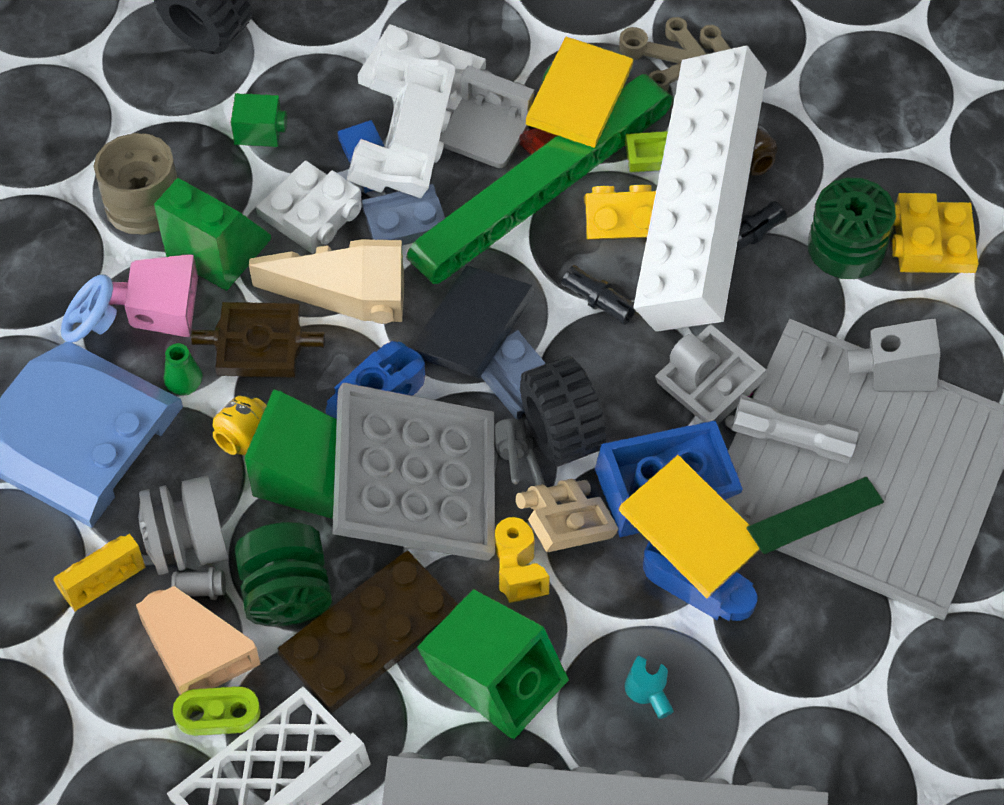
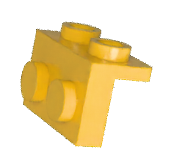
[584,185,656,240]

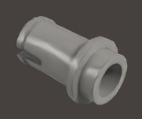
[171,567,226,600]

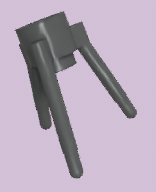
[494,418,546,486]

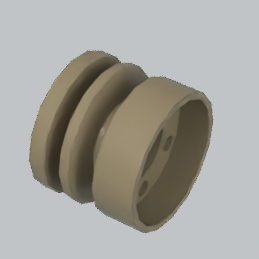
[93,133,177,235]

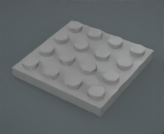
[332,383,495,561]

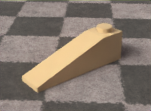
[249,239,405,324]

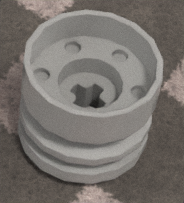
[138,475,228,576]

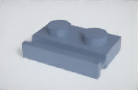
[362,184,445,245]
[481,330,546,420]

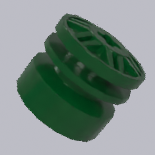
[808,177,896,279]
[234,522,332,627]

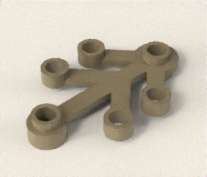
[619,17,731,91]

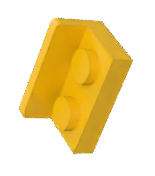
[53,533,146,612]

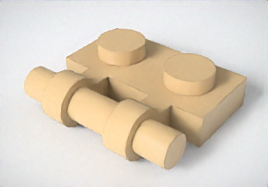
[516,479,619,552]

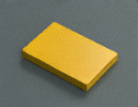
[526,36,634,148]
[618,455,760,598]

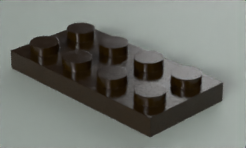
[277,550,458,714]

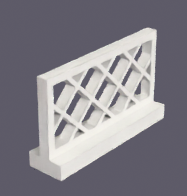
[167,687,371,805]

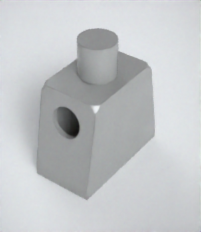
[847,319,940,391]

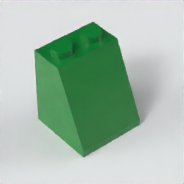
[154,178,272,291]
[244,389,337,519]
[417,589,569,740]

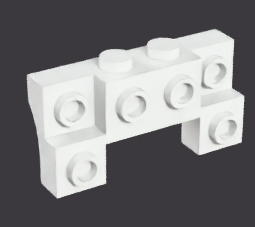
[347,48,456,198]

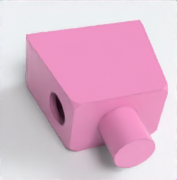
[109,255,198,337]

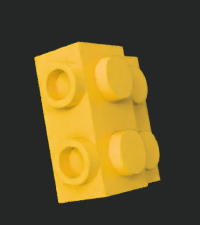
[892,193,979,273]

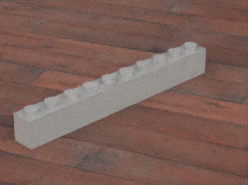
[382,752,828,805]

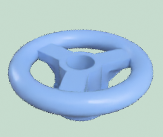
[61,274,117,343]

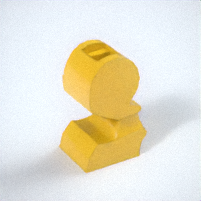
[495,517,550,603]

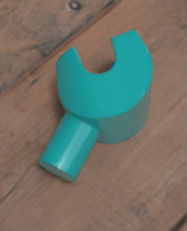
[624,656,674,719]

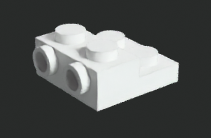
[256,160,362,254]

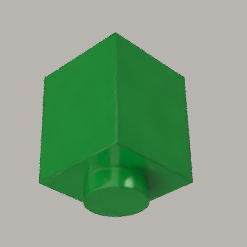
[230,93,287,147]

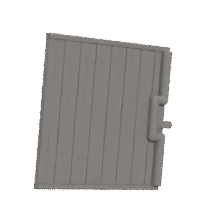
[725,318,1004,621]

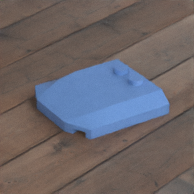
[0,342,183,528]

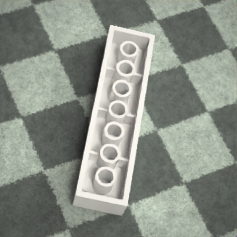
[633,46,767,331]

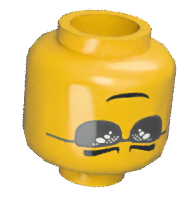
[213,396,267,455]

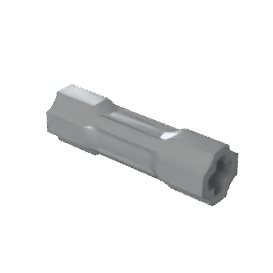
[732,395,859,464]

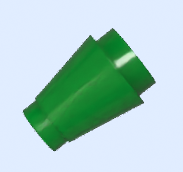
[164,343,203,396]

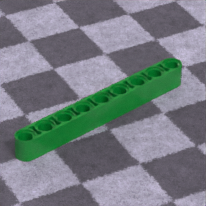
[406,74,673,284]

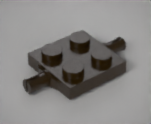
[191,302,325,377]

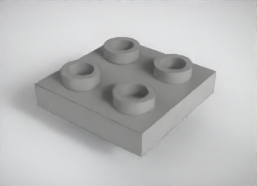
[655,324,768,425]

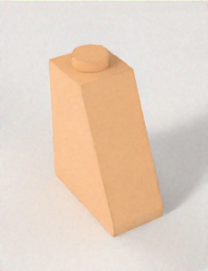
[136,586,261,695]

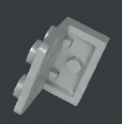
[439,66,534,168]

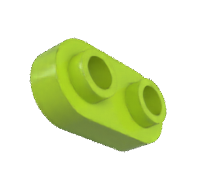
[173,687,261,736]

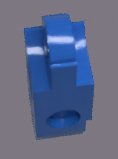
[325,341,426,419]
[643,542,757,621]

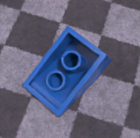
[595,420,743,537]

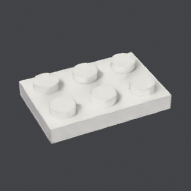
[358,24,486,118]

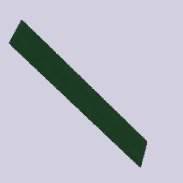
[746,476,884,554]

